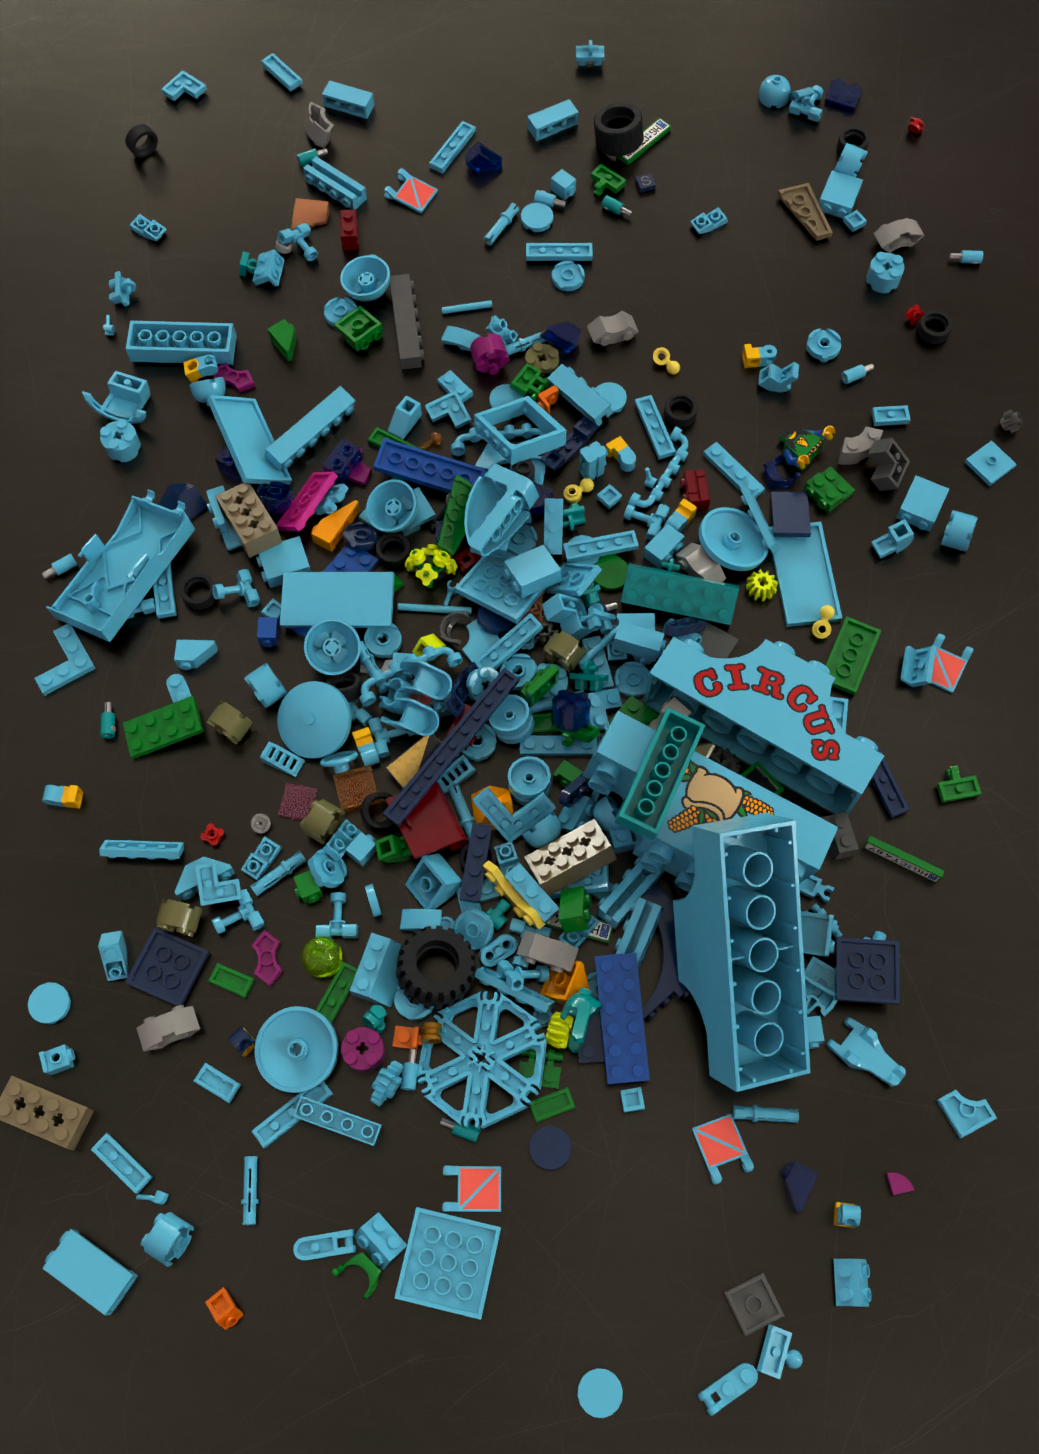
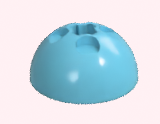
[340,255,390,302]
[366,480,418,533]
[304,618,361,675]

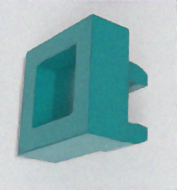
[239,251,257,277]

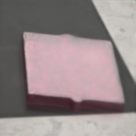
[278,783,318,821]

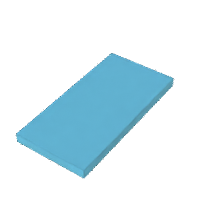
[207,395,292,485]
[769,522,842,627]
[280,572,395,628]

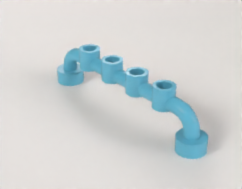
[451,423,545,456]
[628,426,689,508]
[359,646,463,706]

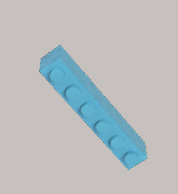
[264,386,356,471]

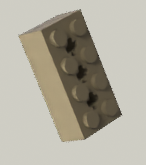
[215,483,282,558]
[524,819,617,896]
[0,1075,94,1151]

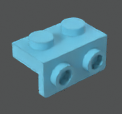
[252,249,285,287]
[901,646,936,687]
[558,796,596,833]
[354,1212,407,1270]
[834,1259,872,1307]

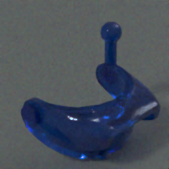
[763,455,801,487]

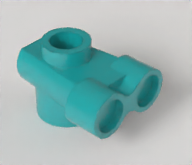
[486,898,511,931]
[362,1005,387,1034]

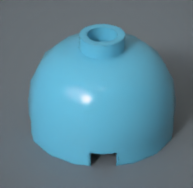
[759,75,791,108]
[189,377,226,406]
[593,795,624,833]
[522,811,562,848]

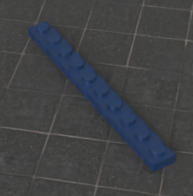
[383,668,520,827]

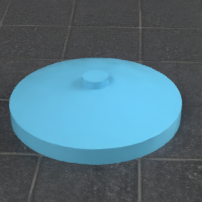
[699,507,769,571]
[277,681,352,759]
[254,1006,339,1093]

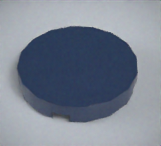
[343,522,380,551]
[477,606,513,635]
[529,1126,571,1170]

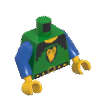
[779,426,836,471]

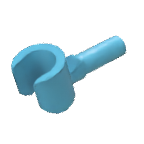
[103,315,115,336]
[644,467,658,489]
[443,580,458,606]
[136,1190,169,1205]

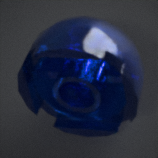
[257,481,293,515]

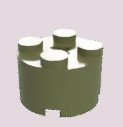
[543,630,587,674]
[206,701,253,745]
[300,799,345,845]
[156,899,203,937]

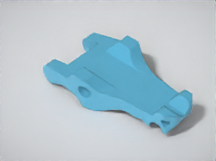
[826,1017,905,1087]

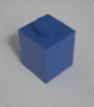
[257,617,280,647]

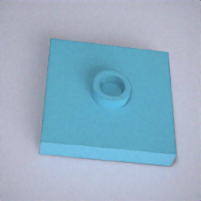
[965,440,1017,486]

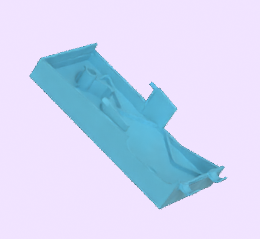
[46,489,195,642]

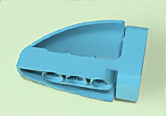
[464,463,539,557]

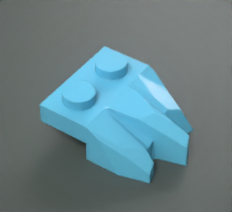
[804,956,837,1017]

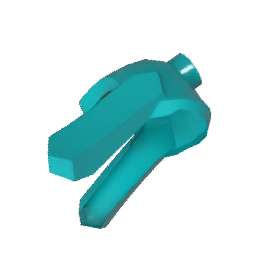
[560,987,602,1053]

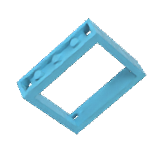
[473,396,567,465]

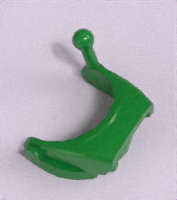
[332,1252,382,1299]

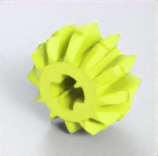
[746,569,778,602]
[546,1012,574,1049]

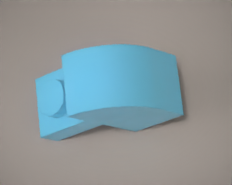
[758,362,799,392]
[871,519,914,559]

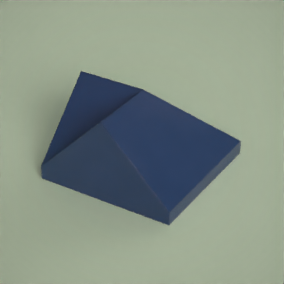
[159,483,208,521]

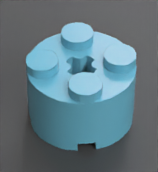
[834,143,868,177]
[866,252,904,293]
[100,419,141,462]
[941,510,978,552]
[244,663,287,708]
[141,1212,194,1267]

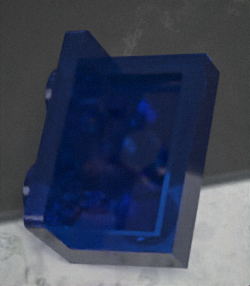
[825,79,862,109]

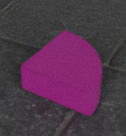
[886,1172,914,1195]

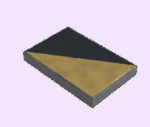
[385,734,455,789]

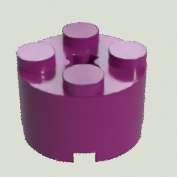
[470,333,510,375]
[341,1027,386,1074]

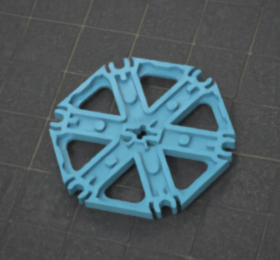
[417,991,547,1129]

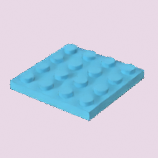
[455,546,547,624]
[394,1207,501,1320]

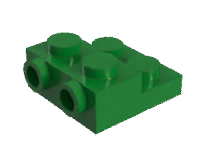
[334,306,384,352]
[804,466,855,513]
[520,664,559,707]

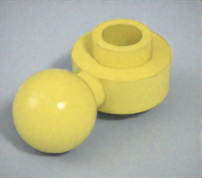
[653,347,680,375]
[564,478,594,504]
[812,605,835,639]

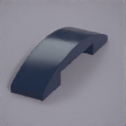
[540,416,598,470]
[444,662,478,718]

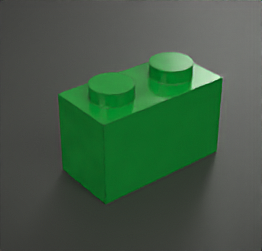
[559,886,592,933]

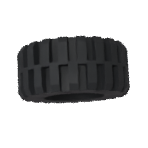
[396,926,477,1010]

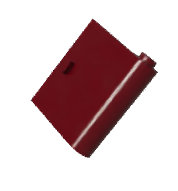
[385,782,468,860]

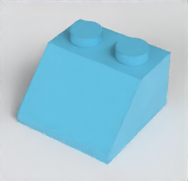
[405,853,462,909]

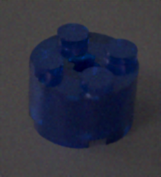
[551,690,591,732]

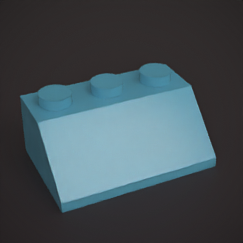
[350,933,402,1008]

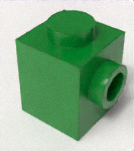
[293,870,323,904]

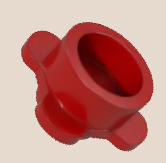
[908,117,924,134]
[905,305,924,325]
[200,823,224,846]

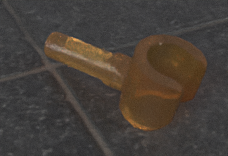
[419,432,443,450]

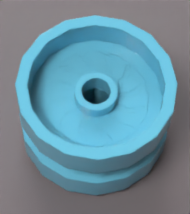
[489,695,535,744]
[508,756,551,806]

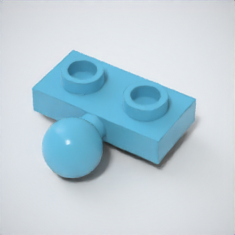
[756,1324,803,1379]

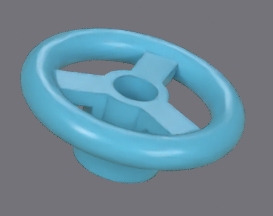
[320,750,358,773]

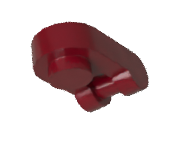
[453,546,482,574]

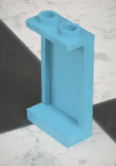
[801,911,837,957]
[42,1229,138,1315]

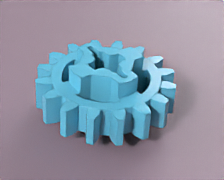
[370,1060,403,1107]

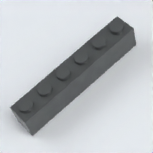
[390,274,424,370]

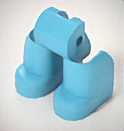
[379,659,452,736]

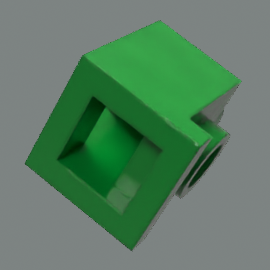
[553,760,583,788]

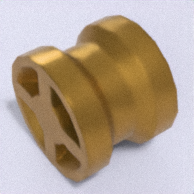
[421,1022,442,1044]

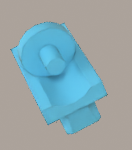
[576,40,604,66]
[109,271,136,306]
[486,315,518,345]
[580,603,616,634]

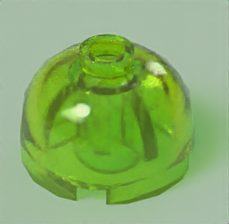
[301,936,343,978]

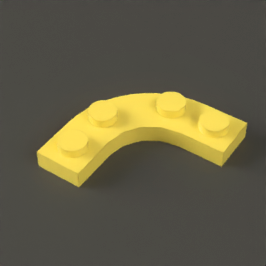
[483,860,545,930]

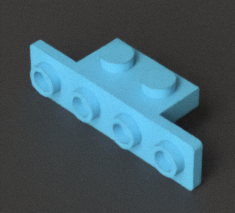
[206,486,242,550]

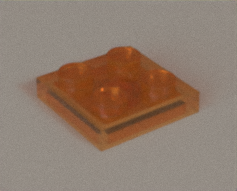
[333,765,380,812]

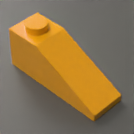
[311,500,360,552]

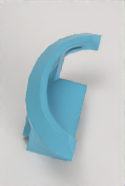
[82,371,151,424]

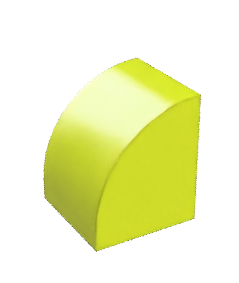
[412,633,446,663]

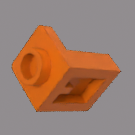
[537,385,559,415]
[392,1026,423,1051]
[205,1287,243,1330]

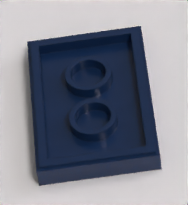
[771,492,811,537]

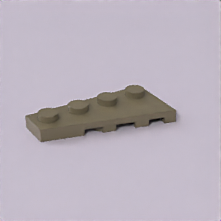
[777,183,833,241]

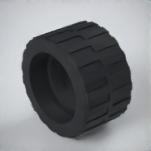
[594,102,644,156]

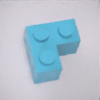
[542,593,592,641]

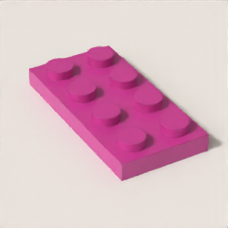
[276,471,338,532]

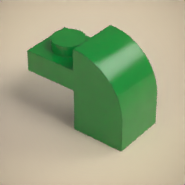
[375,835,412,863]

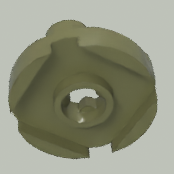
[525,342,559,376]

